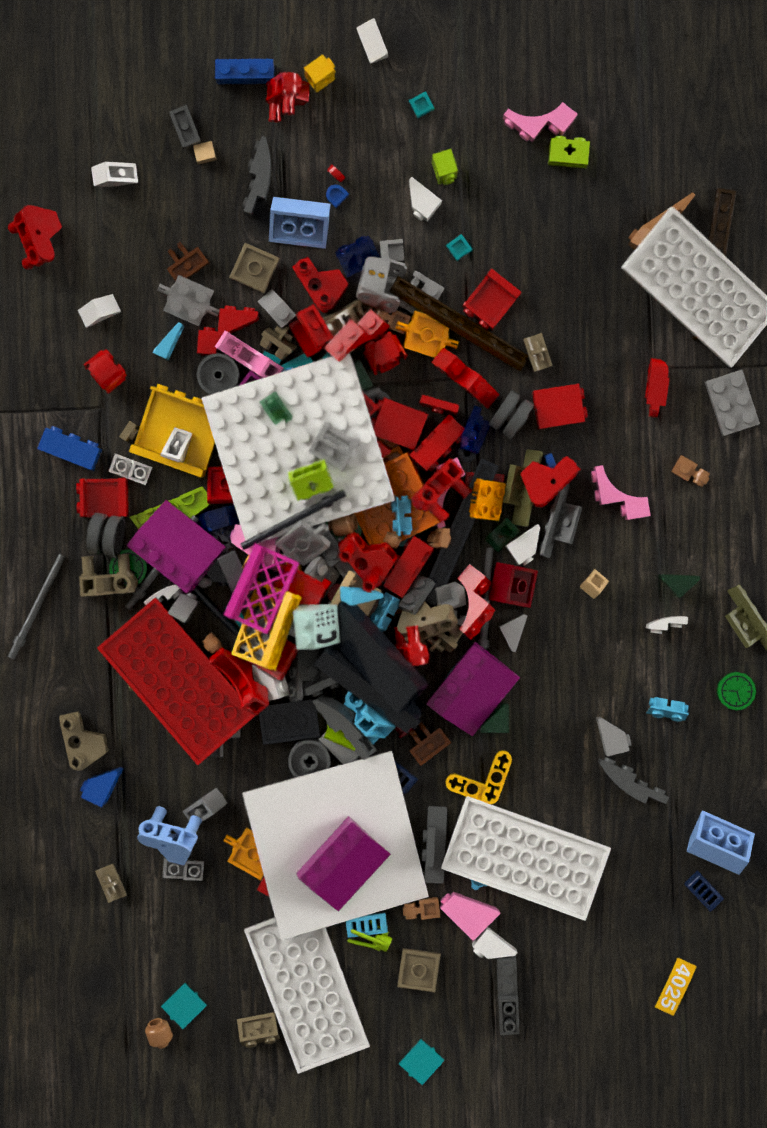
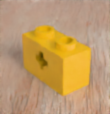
[304,54,336,93]

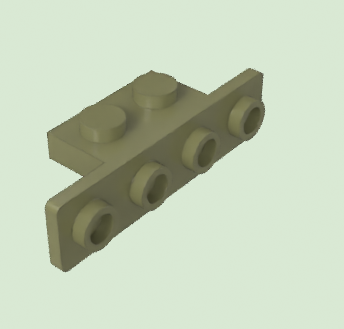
[503,449,543,527]
[725,585,767,651]

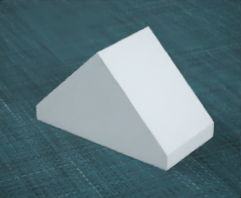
[78,294,121,328]
[161,427,193,462]

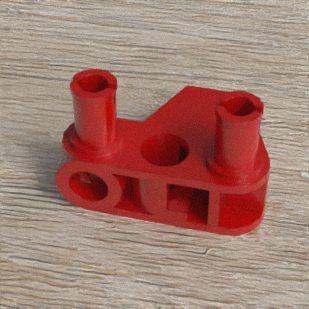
[266,72,310,123]
[8,205,62,270]
[292,257,349,313]
[520,456,581,507]
[411,458,472,523]
[338,532,398,592]
[394,625,429,666]

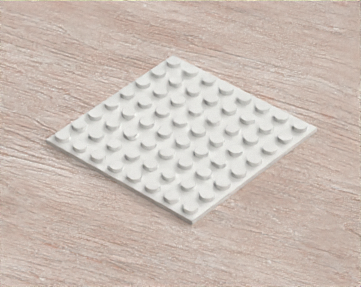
[202,353,395,543]
[242,751,429,940]

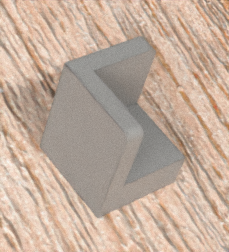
[380,239,404,262]
[435,582,466,608]

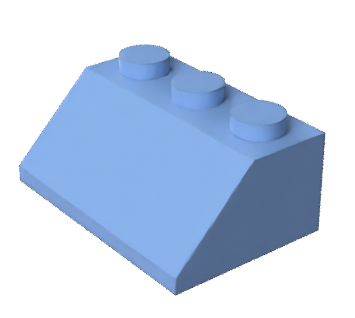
[269,197,331,249]
[687,810,755,875]

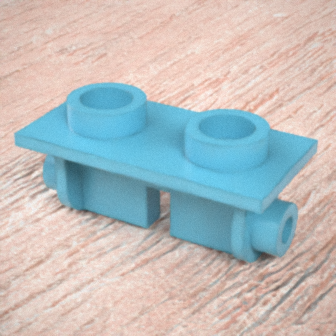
[391,496,413,536]
[370,592,400,633]
[647,697,689,722]

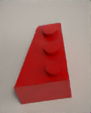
[410,414,465,473]
[383,536,434,599]

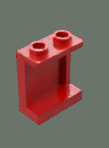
[462,268,521,330]
[289,304,334,358]
[532,384,588,430]
[371,397,428,450]
[76,478,129,518]
[273,562,331,606]

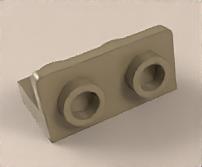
[237,1012,280,1048]

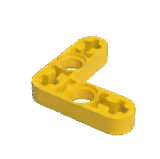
[445,750,512,804]

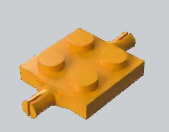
[395,311,459,358]
[223,827,264,880]

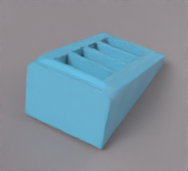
[152,322,184,361]
[340,586,383,606]
[346,913,388,938]

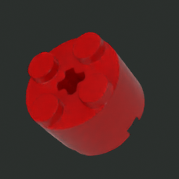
[363,332,408,375]
[83,349,127,394]

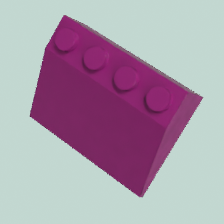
[127,500,226,593]
[426,642,520,736]
[296,816,391,912]

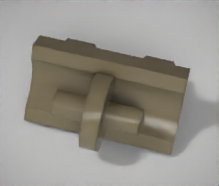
[260,326,297,360]
[523,333,553,372]
[427,633,460,653]
[95,863,127,903]

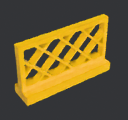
[231,581,301,670]

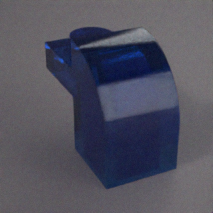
[197,505,240,533]

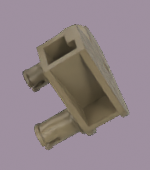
[323,299,373,352]
[79,554,138,596]
[397,601,462,647]
[60,711,109,771]

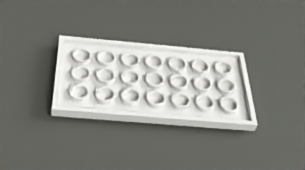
[621,207,767,368]
[441,796,611,921]
[244,917,370,1074]

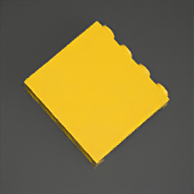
[129,384,215,477]

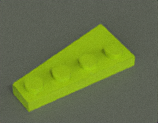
[130,486,211,529]

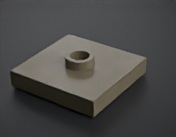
[229,243,280,294]
[397,948,441,992]

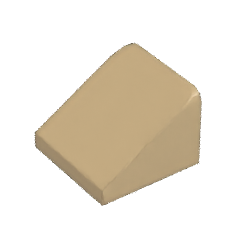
[193,141,216,164]
[580,569,609,599]

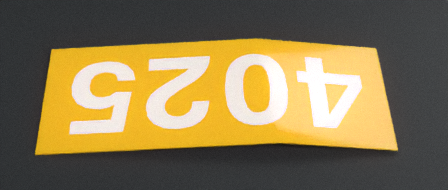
[655,958,697,1016]

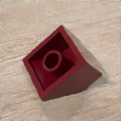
[489,562,538,608]

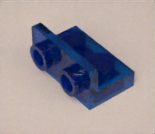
[335,236,380,277]
[460,406,490,454]

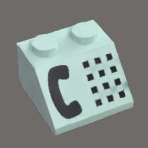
[293,604,340,649]

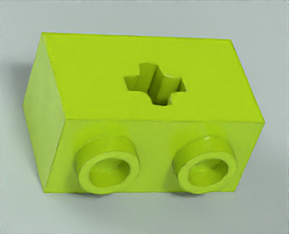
[548,136,590,168]
[431,149,458,185]
[288,459,334,501]

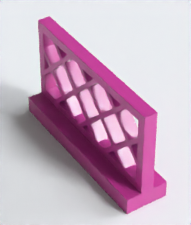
[224,543,300,634]

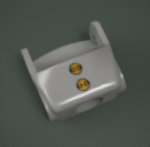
[356,257,407,313]

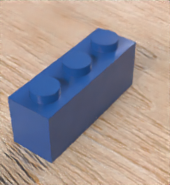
[215,59,274,84]
[37,426,102,471]

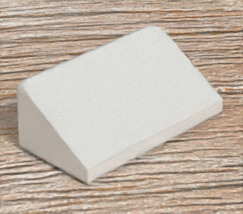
[356,19,388,64]

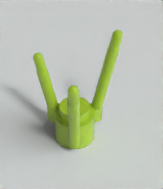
[347,920,392,952]

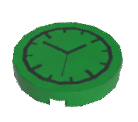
[109,549,148,587]
[717,672,756,710]

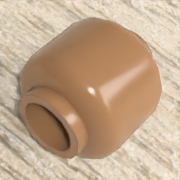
[328,514,358,537]
[145,1018,173,1049]

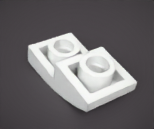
[108,454,152,485]
[144,585,182,605]
[646,616,688,634]

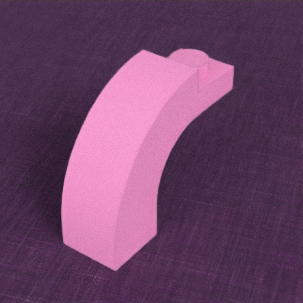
[215,331,283,378]

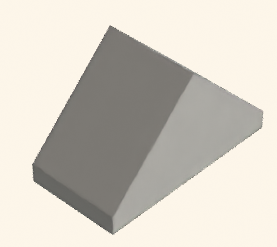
[499,614,527,652]

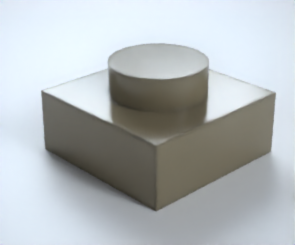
[119,421,138,442]

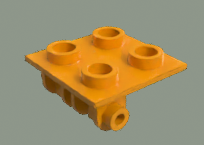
[468,478,506,521]

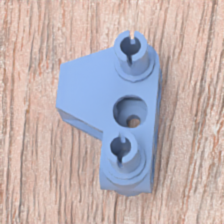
[137,806,202,865]

